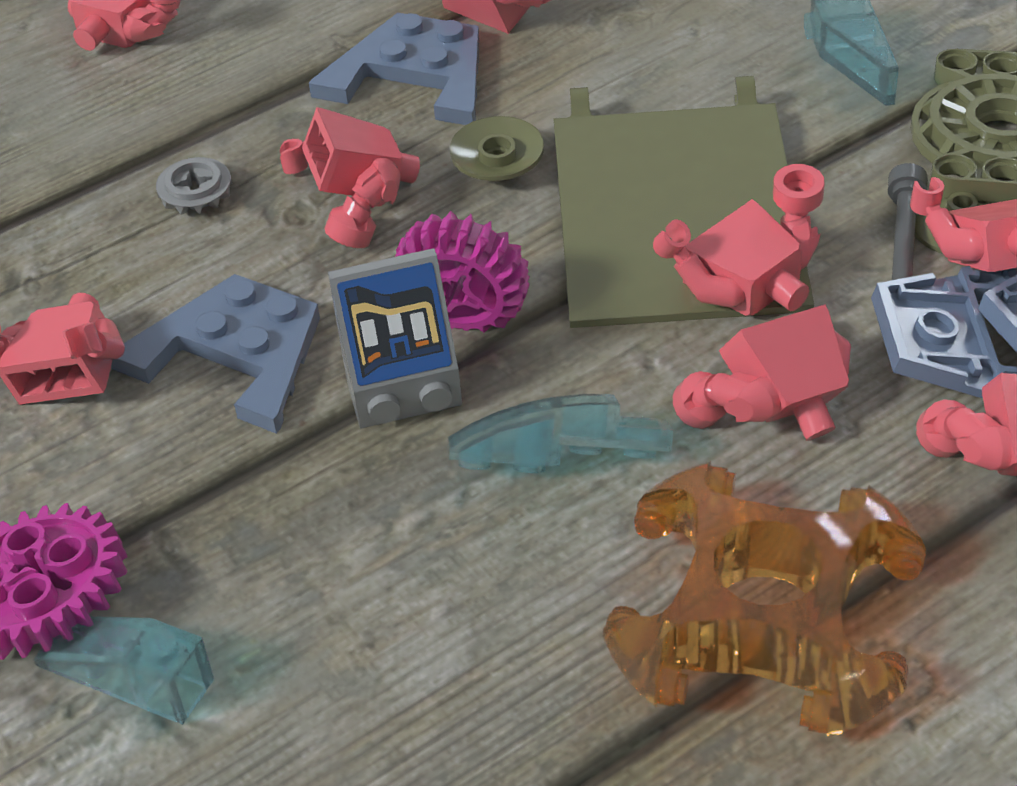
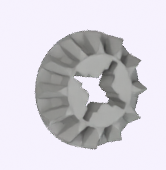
[156,157,232,215]

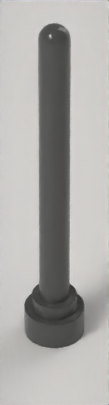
[888,163,928,280]

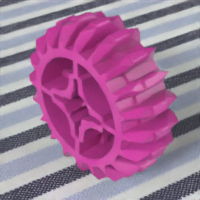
[395,211,530,333]

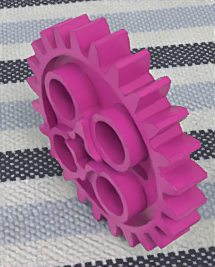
[0,503,128,660]

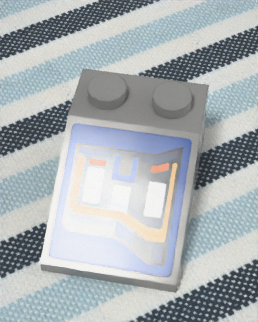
[328,248,462,429]

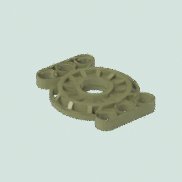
[910,48,1017,202]

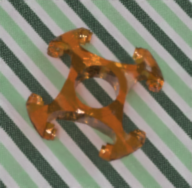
[603,461,926,738]

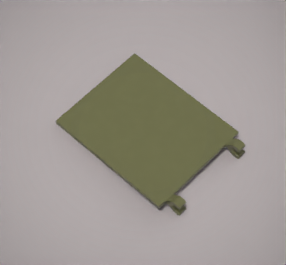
[553,76,814,328]

